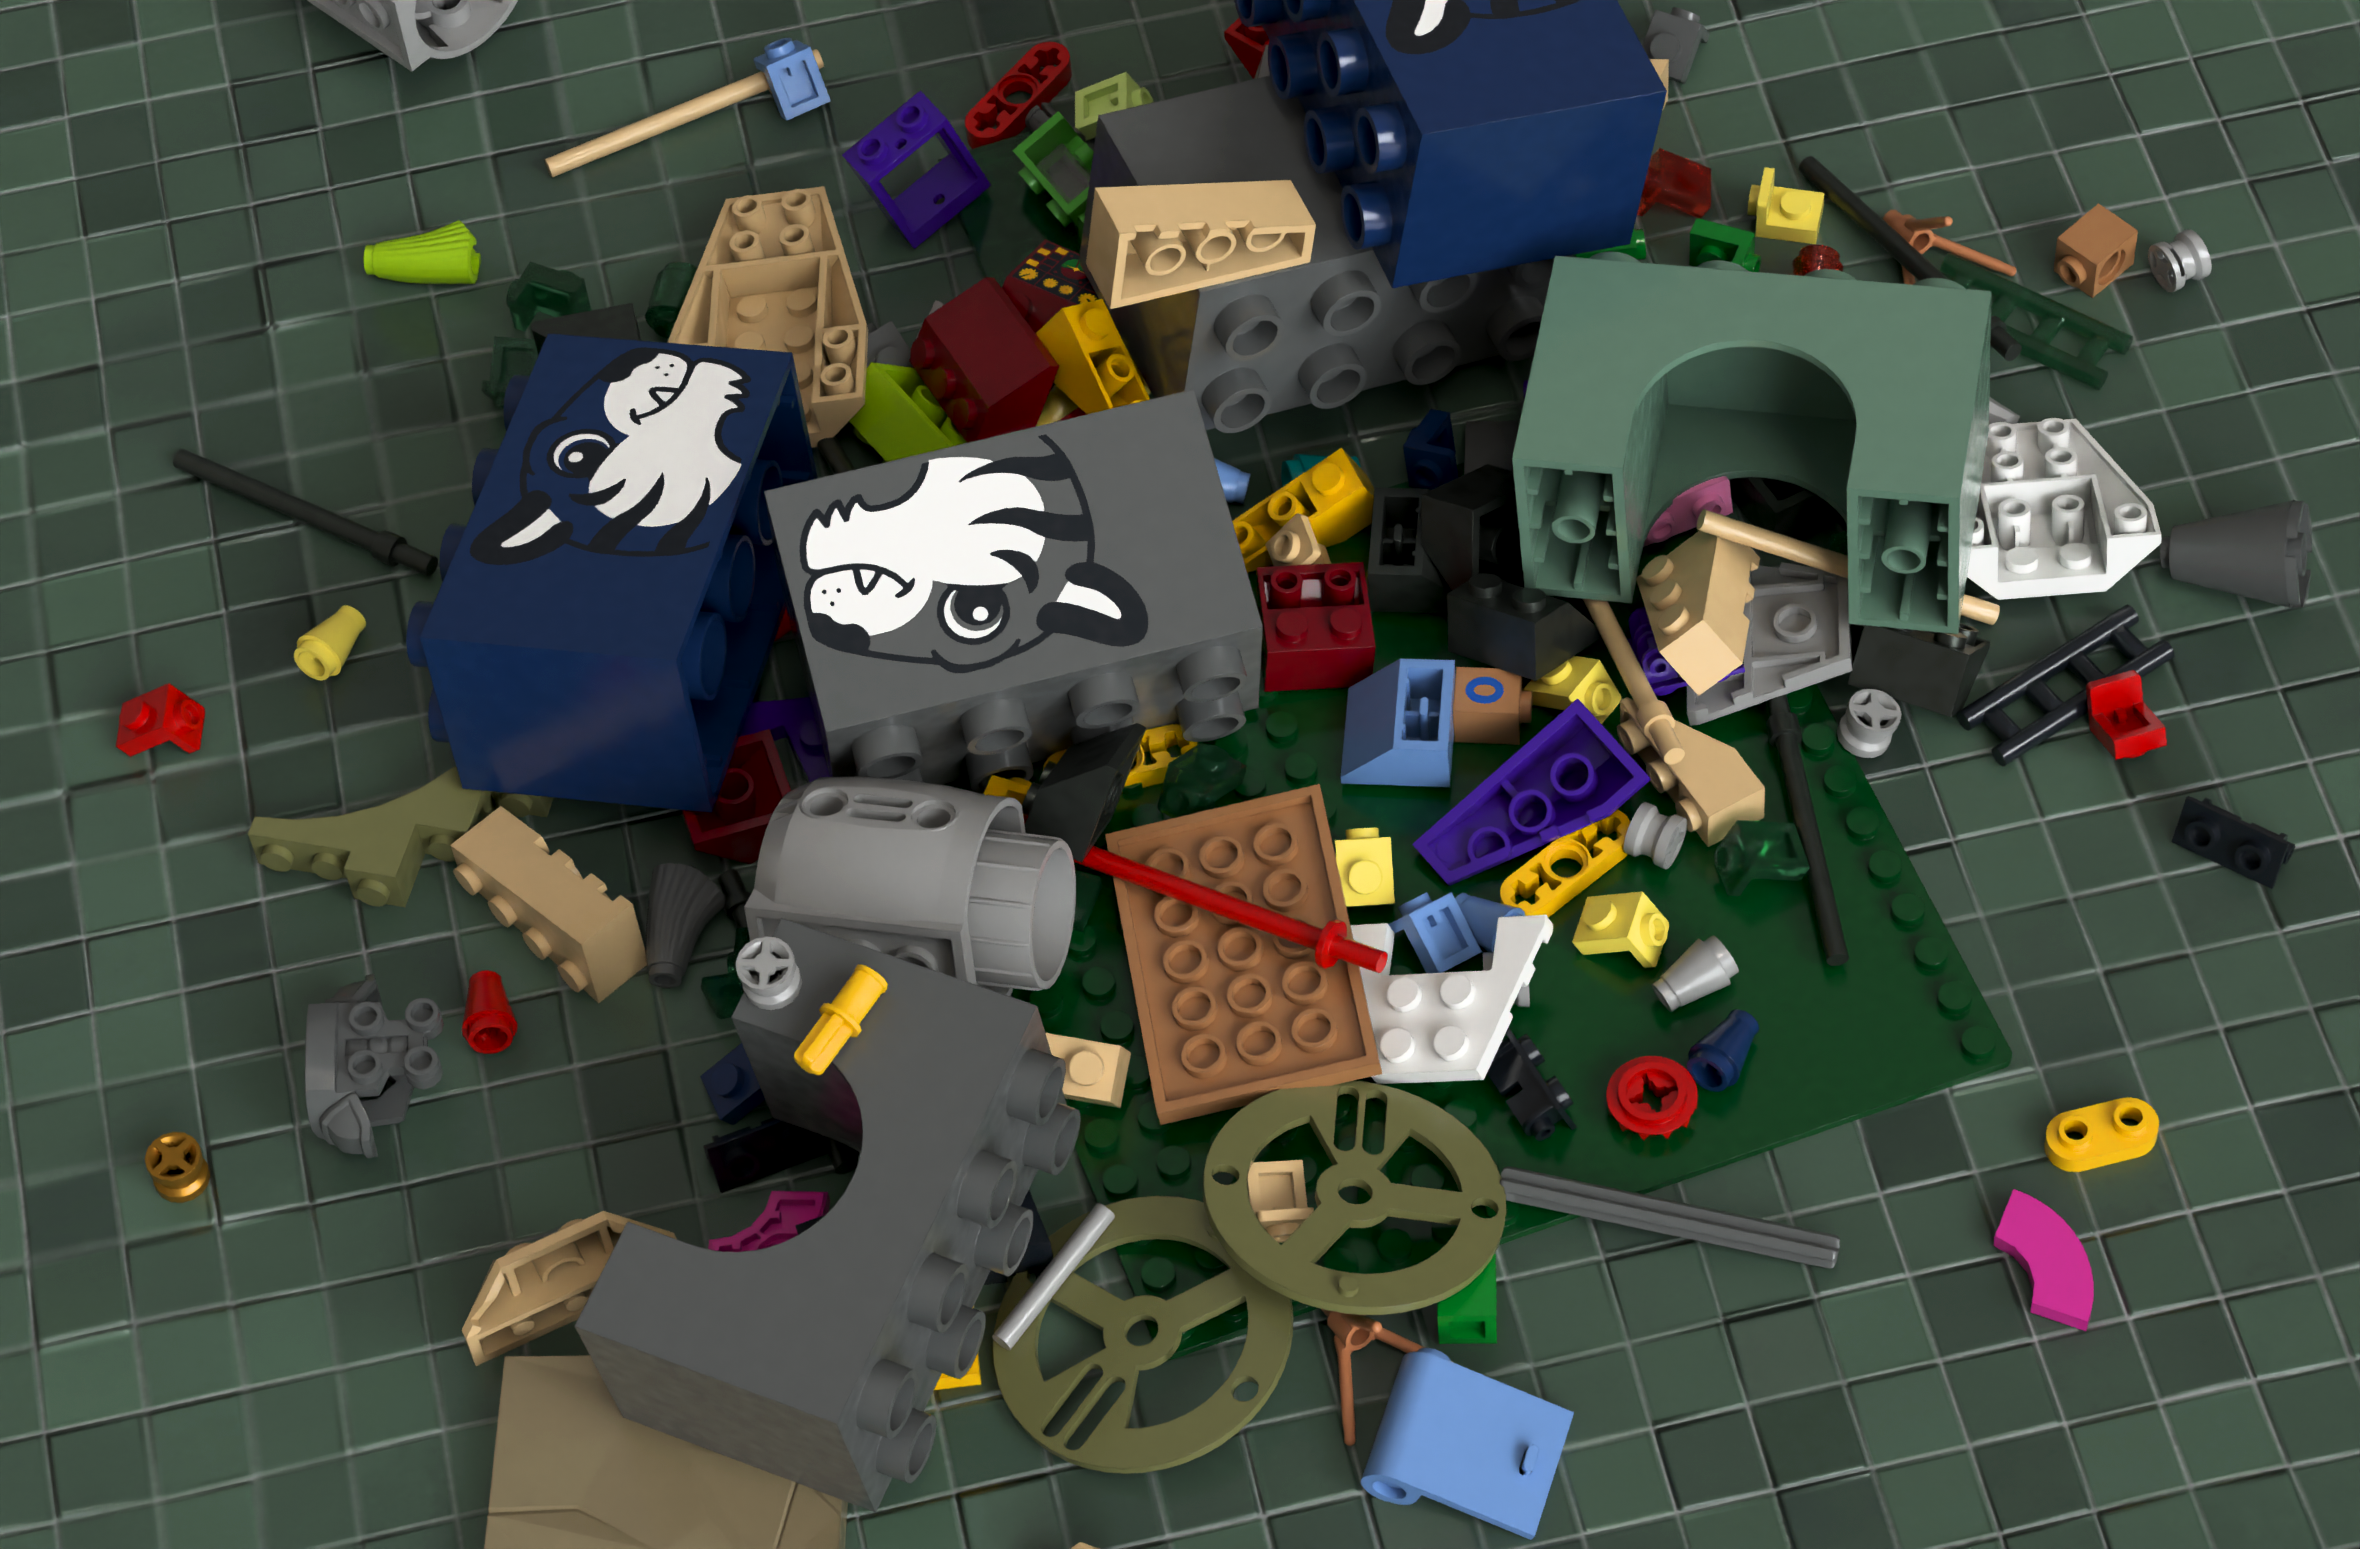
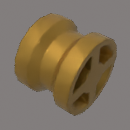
[145,1132,210,1203]

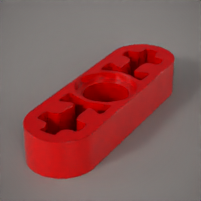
[965,41,1072,154]

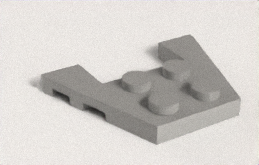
[1687,562,1853,726]

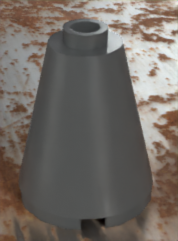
[2160,500,2312,608]

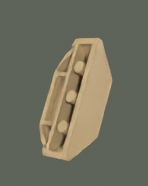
[462,1211,677,1366]

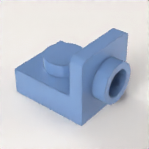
[753,38,831,121]
[1388,892,1482,973]

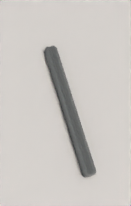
[1500,1166,1840,1269]

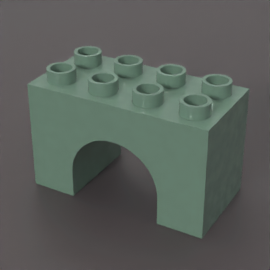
[1512,251,1991,634]

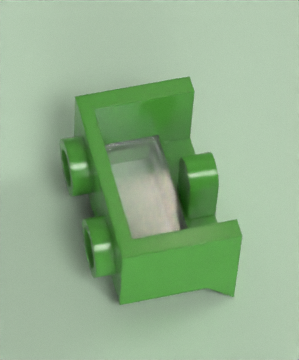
[1012,111,1093,227]

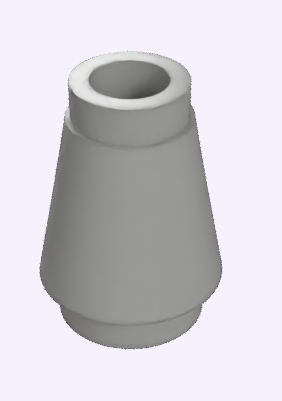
[1652,935,1739,1012]

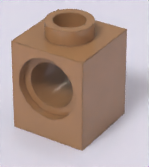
[2054,203,2138,298]

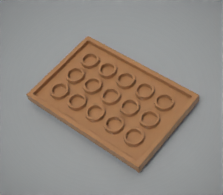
[1105,784,1382,1125]

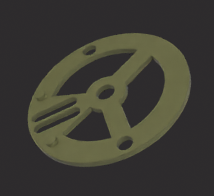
[1202,1081,1506,1315]
[993,1196,1294,1474]

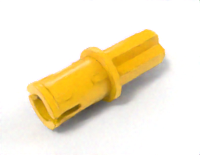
[793,964,888,1076]

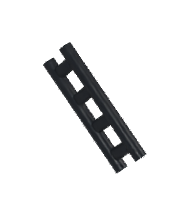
[1957,604,2174,766]

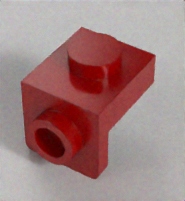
[2086,670,2167,760]
[116,683,205,757]

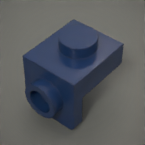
[1403,409,1458,490]
[700,1043,765,1125]

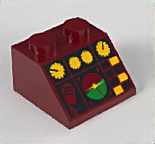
[1002,239,1099,333]

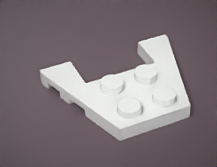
[1351,915,1553,1084]

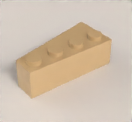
[1086,180,1316,309]
[450,806,647,1003]

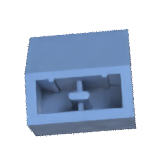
[1340,658,1456,787]

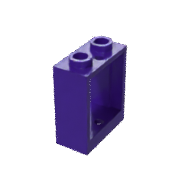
[842,90,992,249]

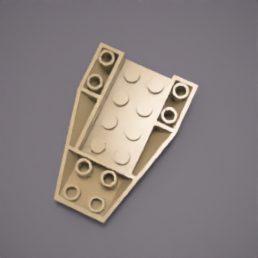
[667,186,869,448]

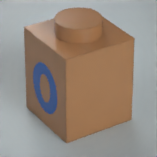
[1453,667,1533,745]

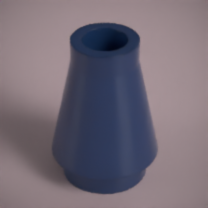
[1687,1009,1759,1092]

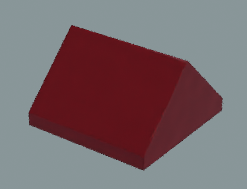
[682,729,791,864]

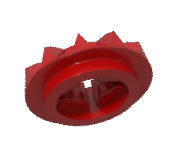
[1606,1056,1698,1141]

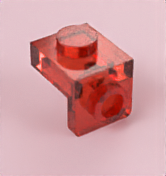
[1637,148,1711,219]

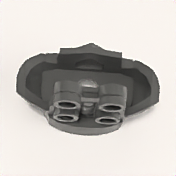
[305,974,444,1158]

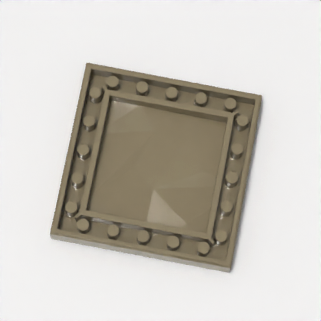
[484,1355,848,1549]

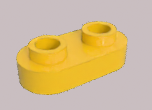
[2044,1097,2159,1172]

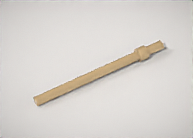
[544,49,824,178]
[1697,509,2000,625]
[1582,599,1685,765]

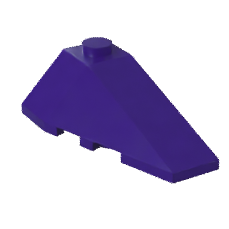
[1412,699,1651,886]

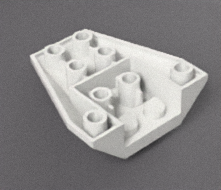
[1967,418,2161,600]

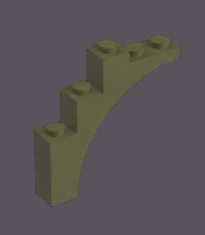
[248,766,554,907]

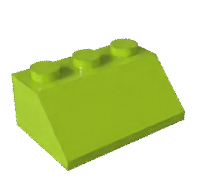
[849,362,966,463]

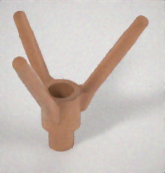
[1883,209,2017,285]
[1321,1309,1454,1446]

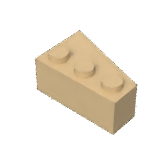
[1637,514,1760,696]

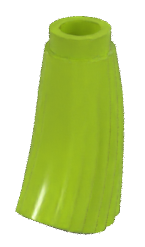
[364,220,481,284]

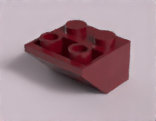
[1256,562,1376,692]

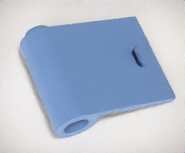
[1361,1348,1574,1540]

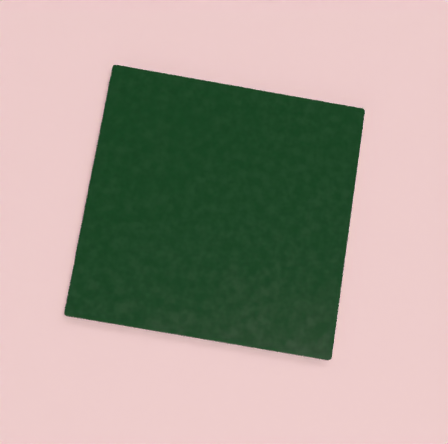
[944,463,2012,1360]

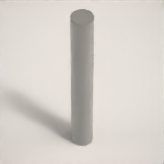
[992,1203,1115,1350]

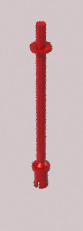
[1023,815,1388,973]

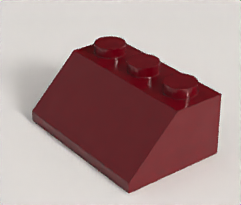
[909,277,1059,443]

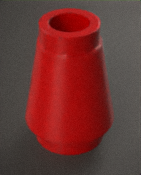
[462,970,518,1054]

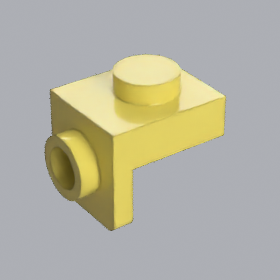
[1523,656,1622,724]
[1335,828,1395,907]
[1572,891,1669,968]

